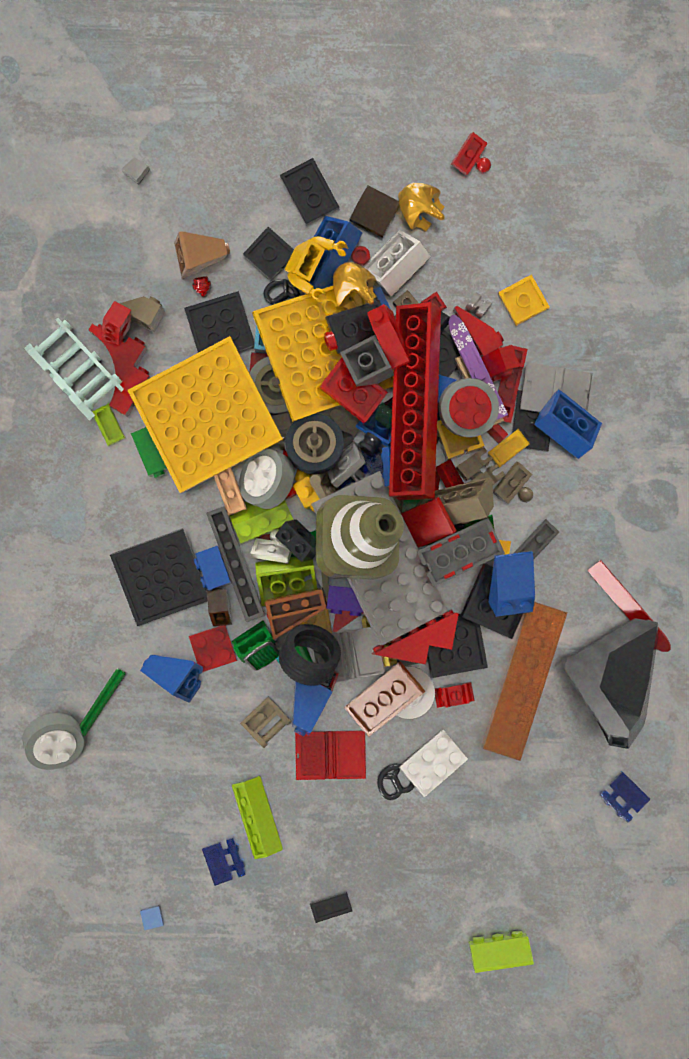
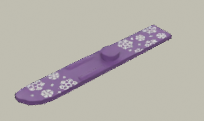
[449,315,508,420]

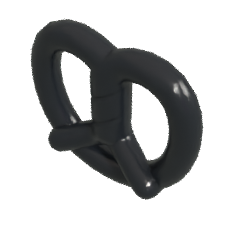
[263,279,300,305]
[377,763,415,800]

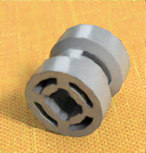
[465,292,492,319]

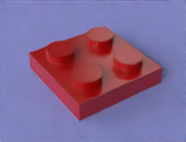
[189,625,237,672]

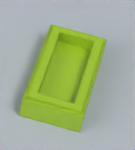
[92,403,125,446]

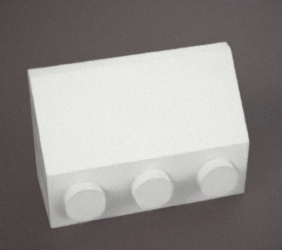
[363,230,431,297]

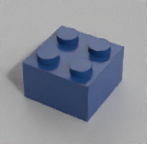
[194,546,232,591]

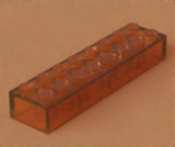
[481,602,567,761]

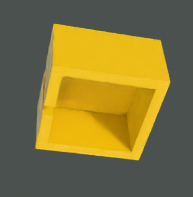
[437,420,484,461]

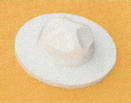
[396,667,435,719]

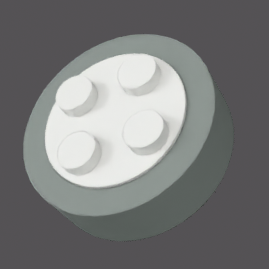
[239,449,294,509]
[22,713,84,770]

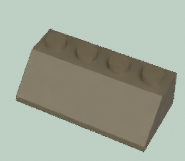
[417,477,494,525]

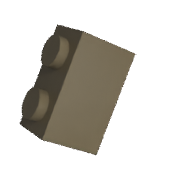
[119,296,165,332]

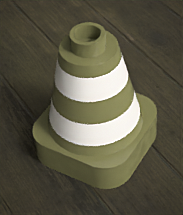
[316,495,404,579]

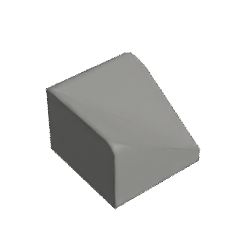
[122,157,150,184]

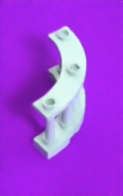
[24,318,124,421]

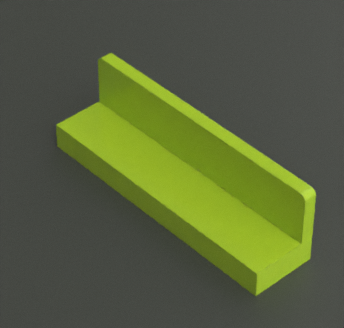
[232,776,283,859]

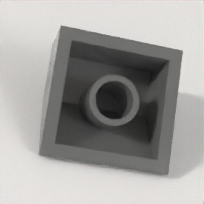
[340,335,394,386]

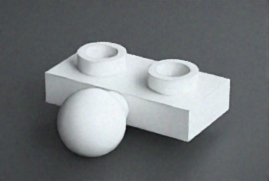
[250,529,292,563]

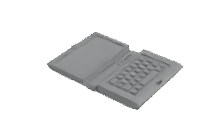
[520,362,593,412]
[314,627,385,682]

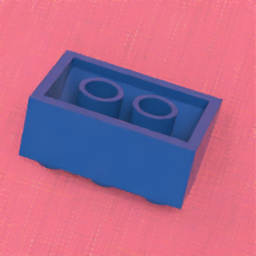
[534,389,602,459]

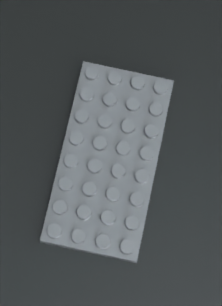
[311,471,448,646]

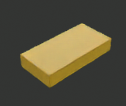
[488,429,530,468]

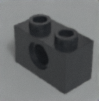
[275,519,316,562]

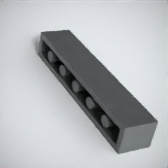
[206,506,265,622]

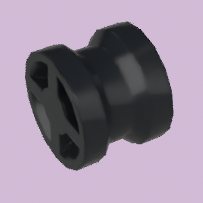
[358,432,382,456]

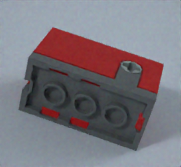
[417,518,505,587]

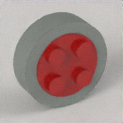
[438,378,499,437]

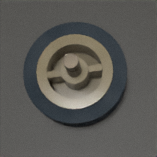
[285,414,344,474]

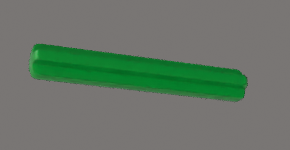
[79,668,125,737]

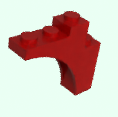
[88,324,151,417]

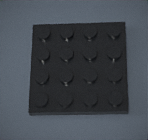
[110,528,207,626]

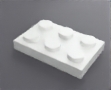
[399,730,468,797]

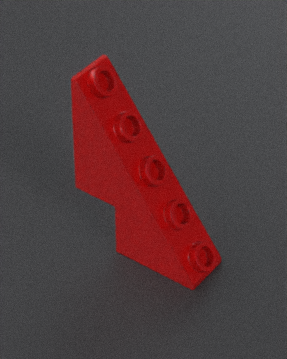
[372,609,459,665]

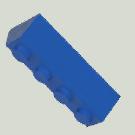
[307,216,363,289]

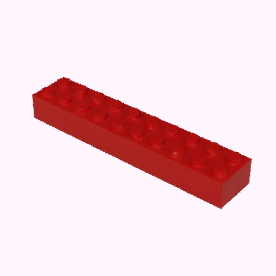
[389,302,441,500]

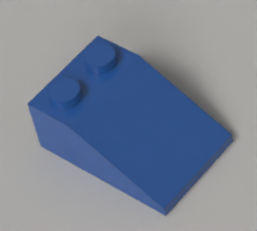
[488,551,535,617]

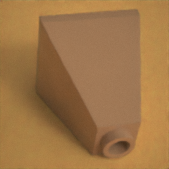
[174,231,230,279]

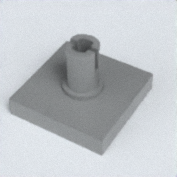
[328,441,365,488]

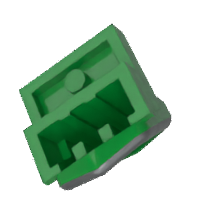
[231,620,280,671]

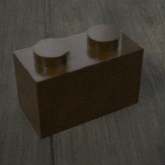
[207,588,232,627]

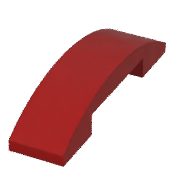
[498,346,528,423]

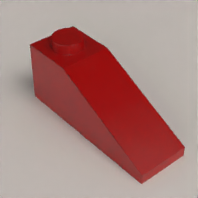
[367,304,411,370]
[453,306,504,357]

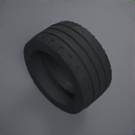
[279,624,341,686]

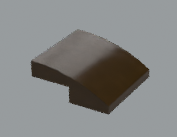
[349,185,400,238]

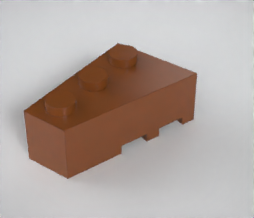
[265,587,327,640]

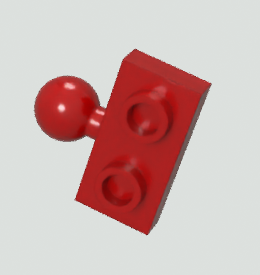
[451,132,491,175]

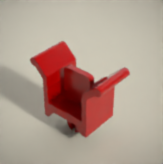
[434,682,475,708]

